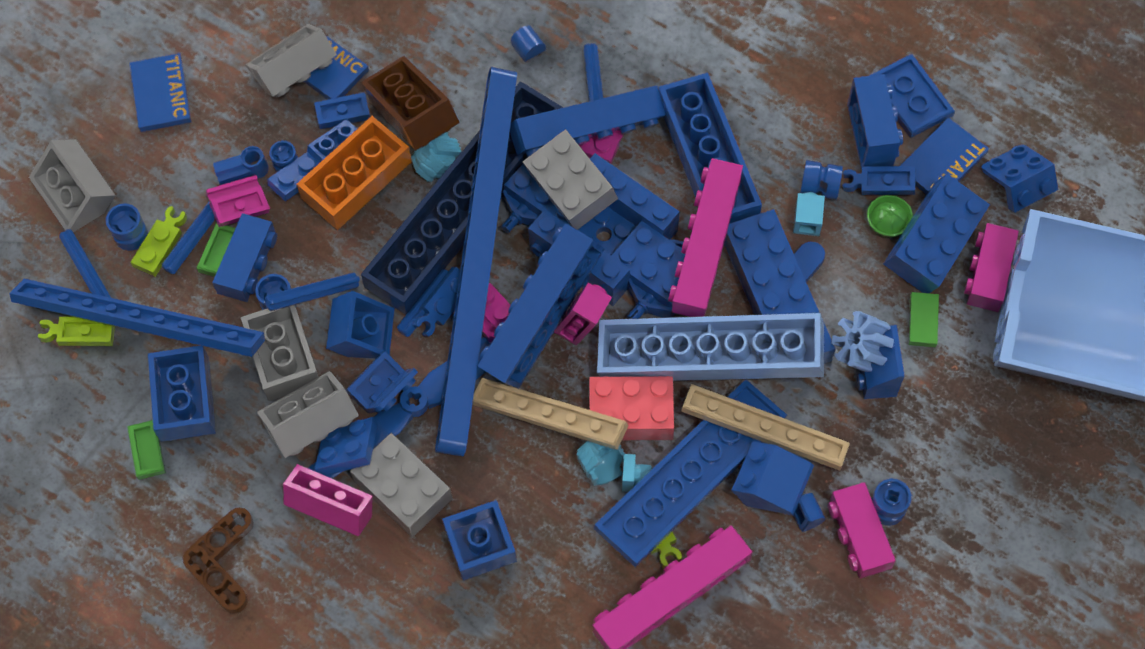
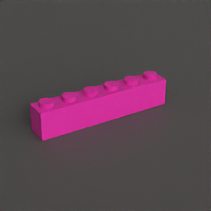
[668,158,743,317]
[593,525,753,649]

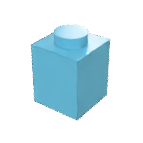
[793,192,825,236]

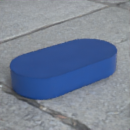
[794,242,825,283]

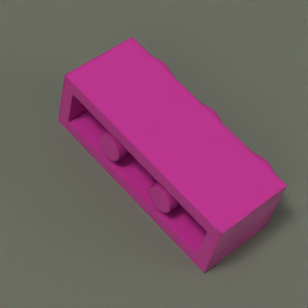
[964,223,1019,312]
[554,283,612,346]
[283,464,373,537]
[828,482,896,579]

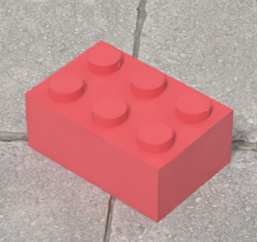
[590,376,674,440]

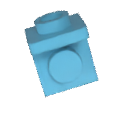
[622,454,652,492]

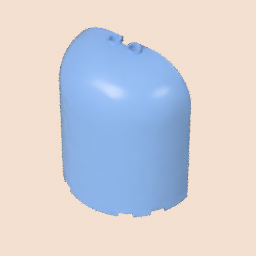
[993,209,1145,402]

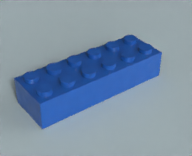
[659,73,762,224]
[724,209,835,364]
[478,223,605,389]

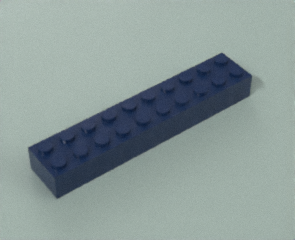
[361,81,563,315]

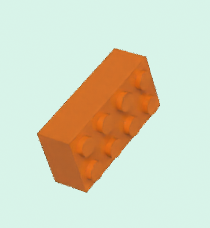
[297,116,412,230]

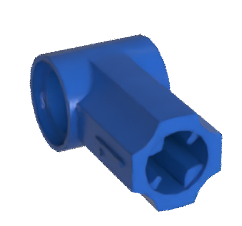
[213,146,269,185]

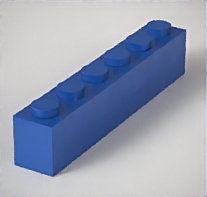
[510,85,666,157]

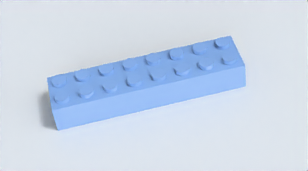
[597,313,824,381]

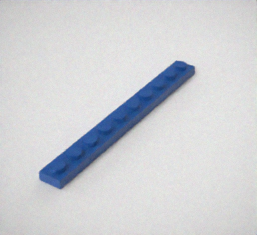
[9,279,265,357]

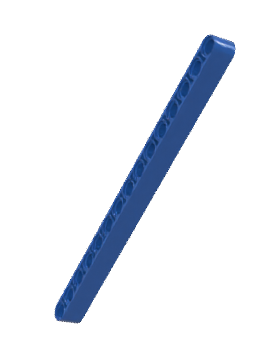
[435,67,517,457]

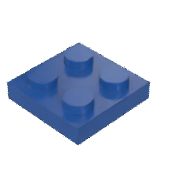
[314,417,378,476]

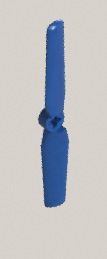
[308,337,494,479]

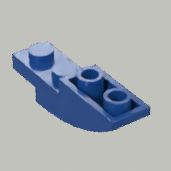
[268,119,357,201]

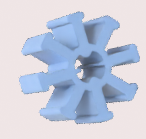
[832,311,894,372]

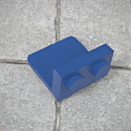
[982,145,1058,213]
[346,351,418,414]

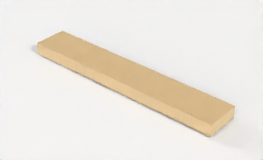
[473,378,629,450]
[681,384,850,471]

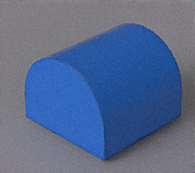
[511,26,546,62]
[793,493,825,532]

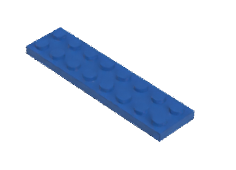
[594,379,787,567]

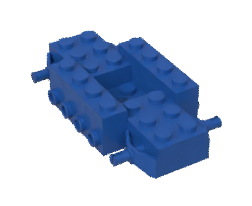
[501,153,686,319]

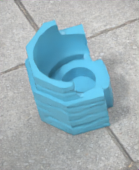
[411,132,462,182]
[577,441,625,486]

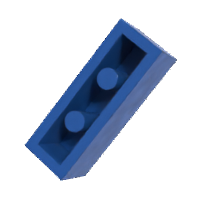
[212,213,277,302]

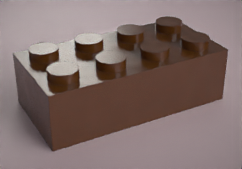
[361,56,460,151]

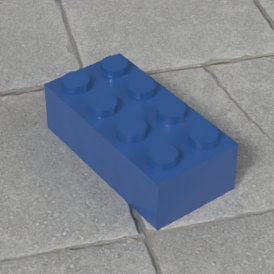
[883,174,990,293]

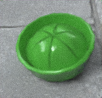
[867,195,913,239]

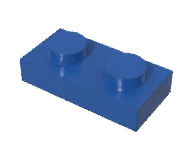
[314,92,370,129]

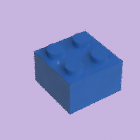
[442,500,517,581]

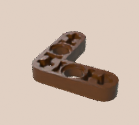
[183,507,254,614]

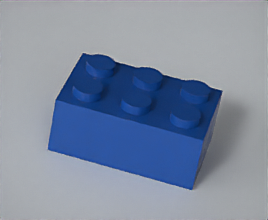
[847,74,903,169]
[148,345,216,442]

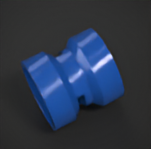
[269,141,298,172]

